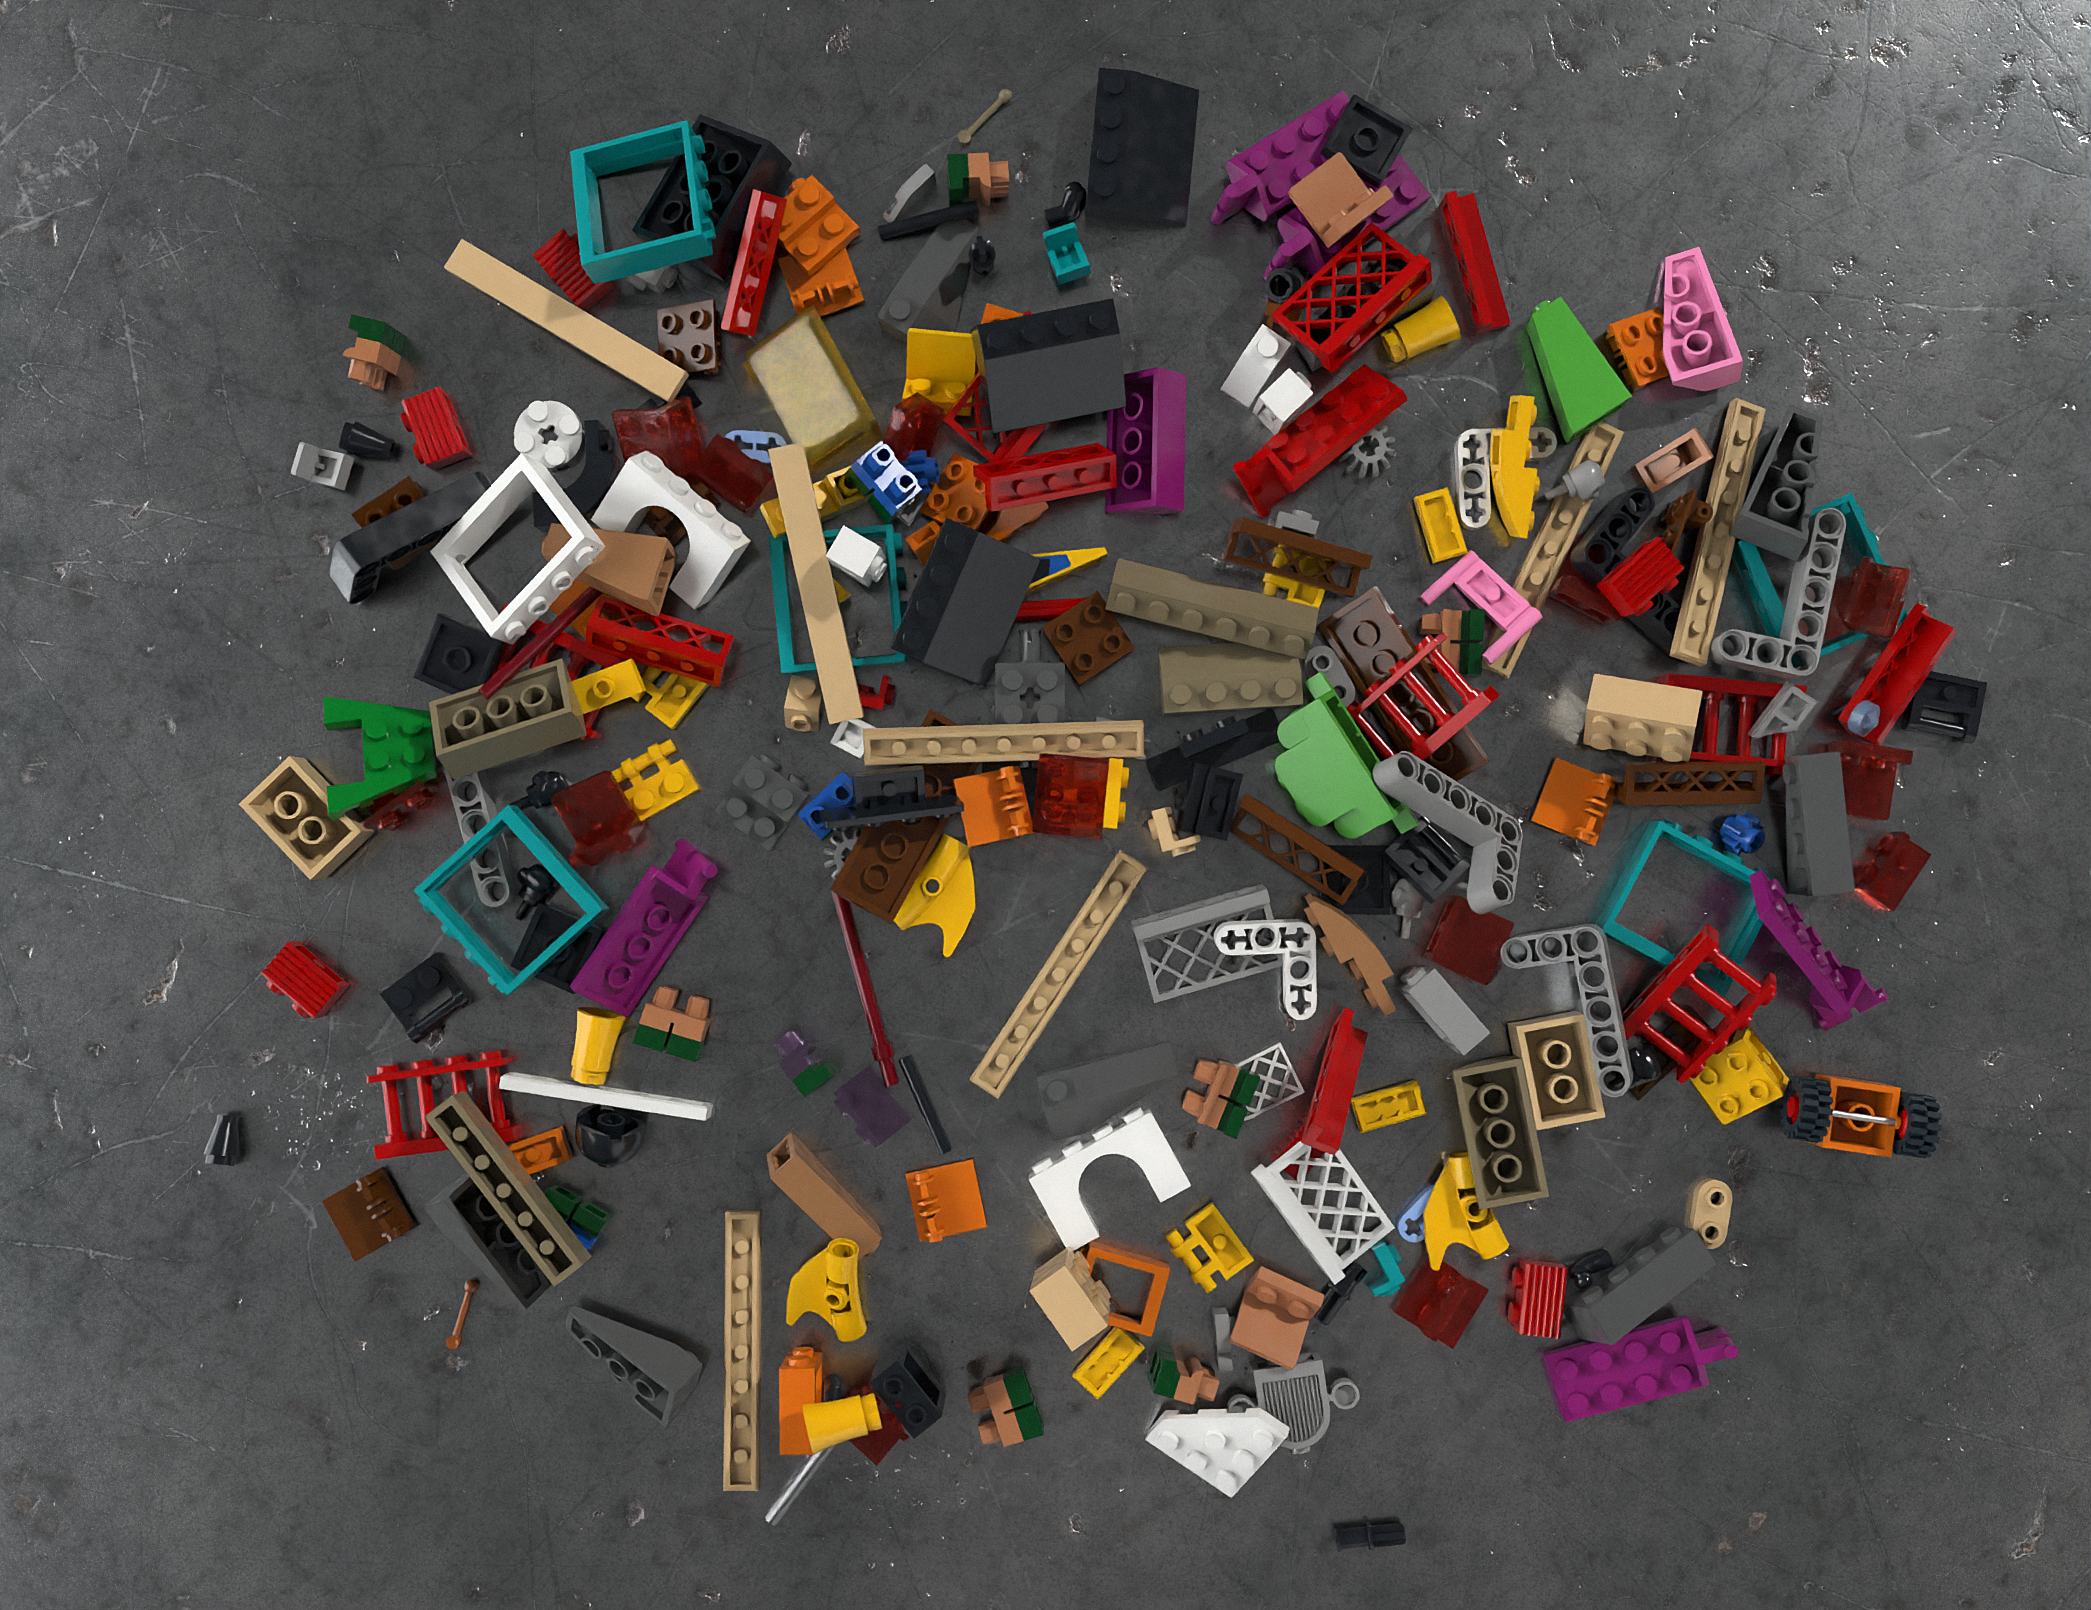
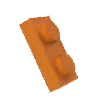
[507,1125,574,1175]

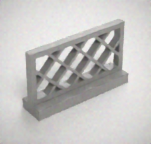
[1130,883,1283,1003]

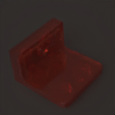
[551,770,644,869]

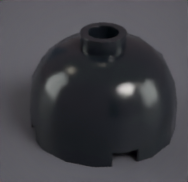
[575,1104,646,1168]

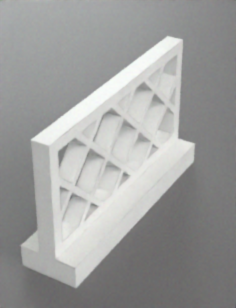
[1251,1141,1395,1284]

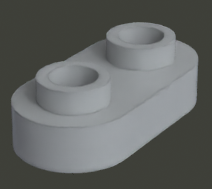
[1303,646,1355,707]

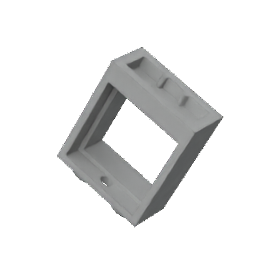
[1396,965,1490,1056]

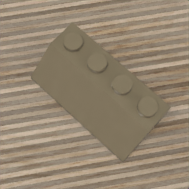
[1158,643,1303,716]
[429,658,587,779]
[1452,1054,1549,1210]

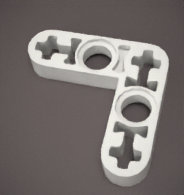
[1454,427,1557,531]
[1214,919,1317,1020]

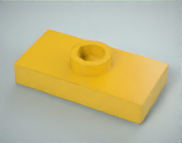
[1413,487,1468,564]
[572,658,646,714]
[1351,1079,1427,1133]
[1072,1327,1145,1400]

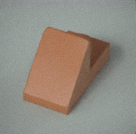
[1635,428,1713,494]

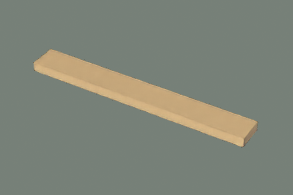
[444,239,689,404]
[1669,398,1766,666]
[1482,422,1624,679]
[768,442,864,725]
[863,720,1144,766]
[969,850,1149,1099]
[723,1210,761,1491]

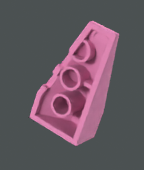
[1663,247,1743,392]

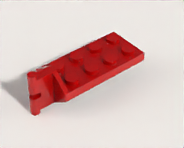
[1233,364,1408,518]

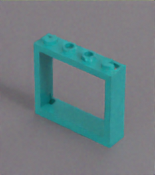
[570,120,716,285]
[1732,492,1908,668]
[768,524,908,676]
[413,805,609,995]
[1595,818,1783,997]

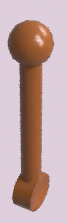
[446,1279,478,1349]

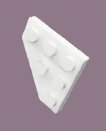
[1145,1408,1290,1498]

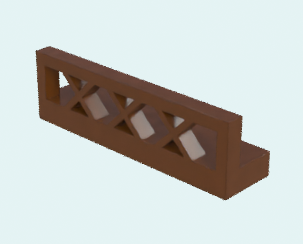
[1223,517,1372,598]
[1614,761,1765,806]
[1229,794,1366,905]

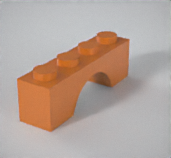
[905,501,1049,567]

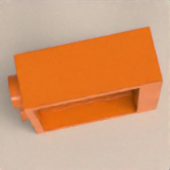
[1080,1241,1171,1337]
[779,1347,823,1455]

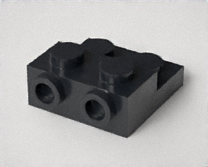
[511,902,607,994]

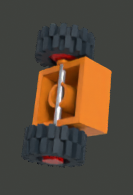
[1780,1073,1942,1159]

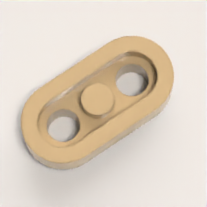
[1688,1178,1732,1249]

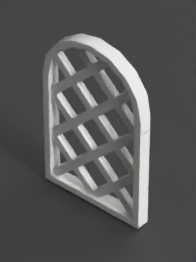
[1224,1042,1305,1121]

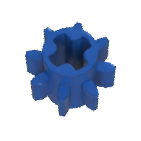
[901,450,939,495]
[1720,812,1765,856]

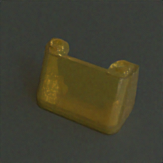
[742,305,883,476]

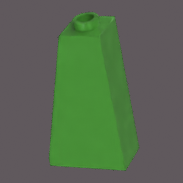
[1526,296,1632,444]

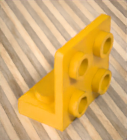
[902,328,976,416]
[1689,1024,1789,1125]

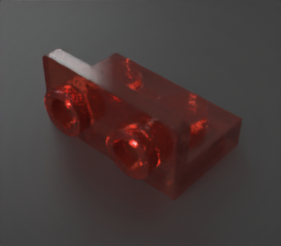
[883,392,944,462]
[1855,831,1932,912]

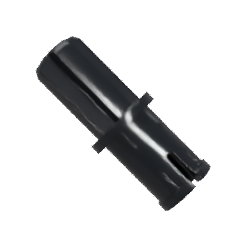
[969,236,996,275]
[1314,1261,1368,1325]
[1335,1522,1406,1552]

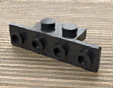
[1146,709,1280,791]
[820,765,964,831]

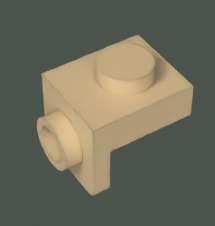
[784,675,823,732]

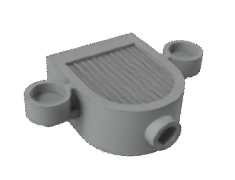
[1227,1352,1360,1454]

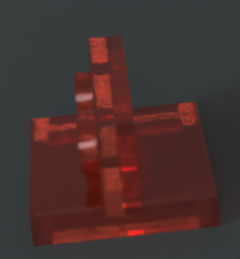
[1392,1253,1489,1349]

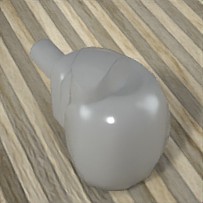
[1544,460,1605,501]
[1391,879,1425,939]

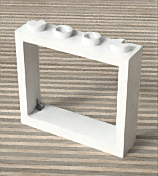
[430,453,606,645]

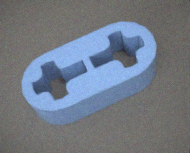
[722,430,787,466]
[1396,1184,1435,1243]

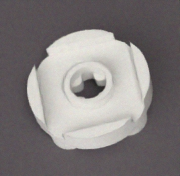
[514,401,585,471]

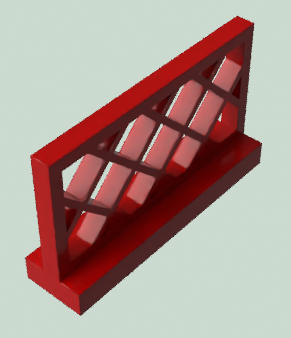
[1272,222,1432,374]
[941,311,1048,463]

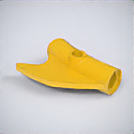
[893,833,976,957]
[1423,1152,1510,1271]
[786,1238,867,1342]

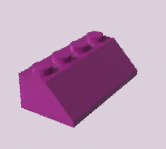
[1105,367,1186,515]

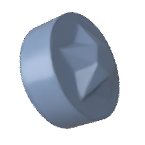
[1848,700,1880,737]

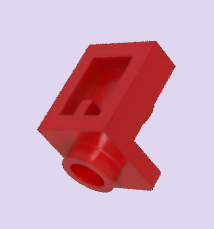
[857,675,896,712]

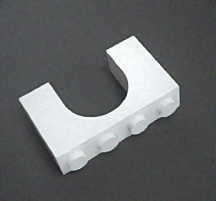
[591,450,751,610]
[1029,1107,1191,1251]

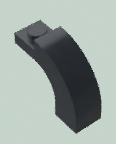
[532,420,620,532]

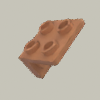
[1288,152,1394,248]
[1229,1266,1325,1370]

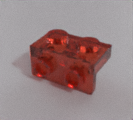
[690,434,774,513]
[1840,557,1914,639]

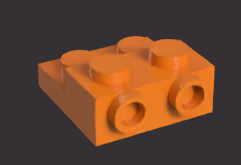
[777,175,861,277]

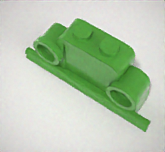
[1275,671,1419,839]

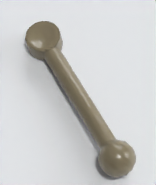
[958,89,1012,145]

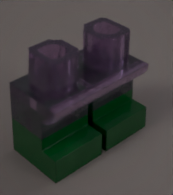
[773,1029,840,1097]

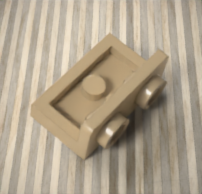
[1148,807,1202,856]

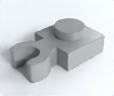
[1212,1306,1235,1373]

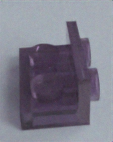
[834,1065,911,1148]

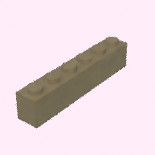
[1105,558,1319,660]
[425,1090,592,1287]

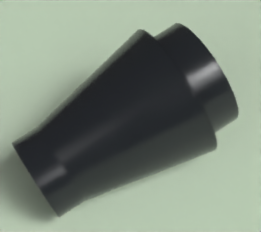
[1265,268,1301,303]
[339,421,395,459]
[203,1115,240,1166]

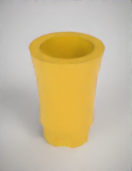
[1380,295,1461,364]
[571,1007,626,1085]
[802,1393,882,1455]

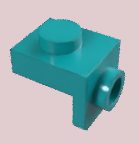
[1043,222,1091,285]
[1367,1239,1406,1297]

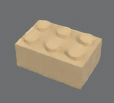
[1583,674,1703,762]
[239,756,374,880]
[1507,1011,1605,1130]
[1029,1247,1111,1352]

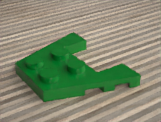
[323,697,437,820]

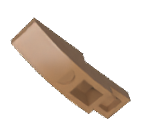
[1303,893,1397,1016]

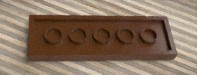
[1318,586,1490,782]
[829,709,980,924]

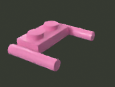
[1420,550,1543,665]

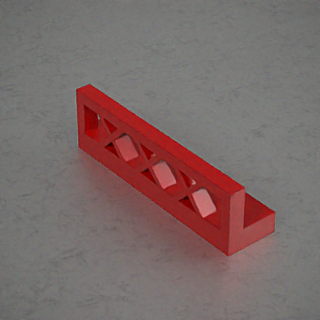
[721,189,787,336]
[1439,191,1511,336]
[973,443,1117,512]
[585,595,734,687]
[1838,603,1957,748]
[1301,1008,1368,1155]

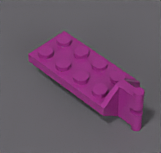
[1210,90,1350,225]
[1263,154,1431,281]
[570,839,718,1017]
[1749,869,1889,1031]
[1543,1314,1739,1423]

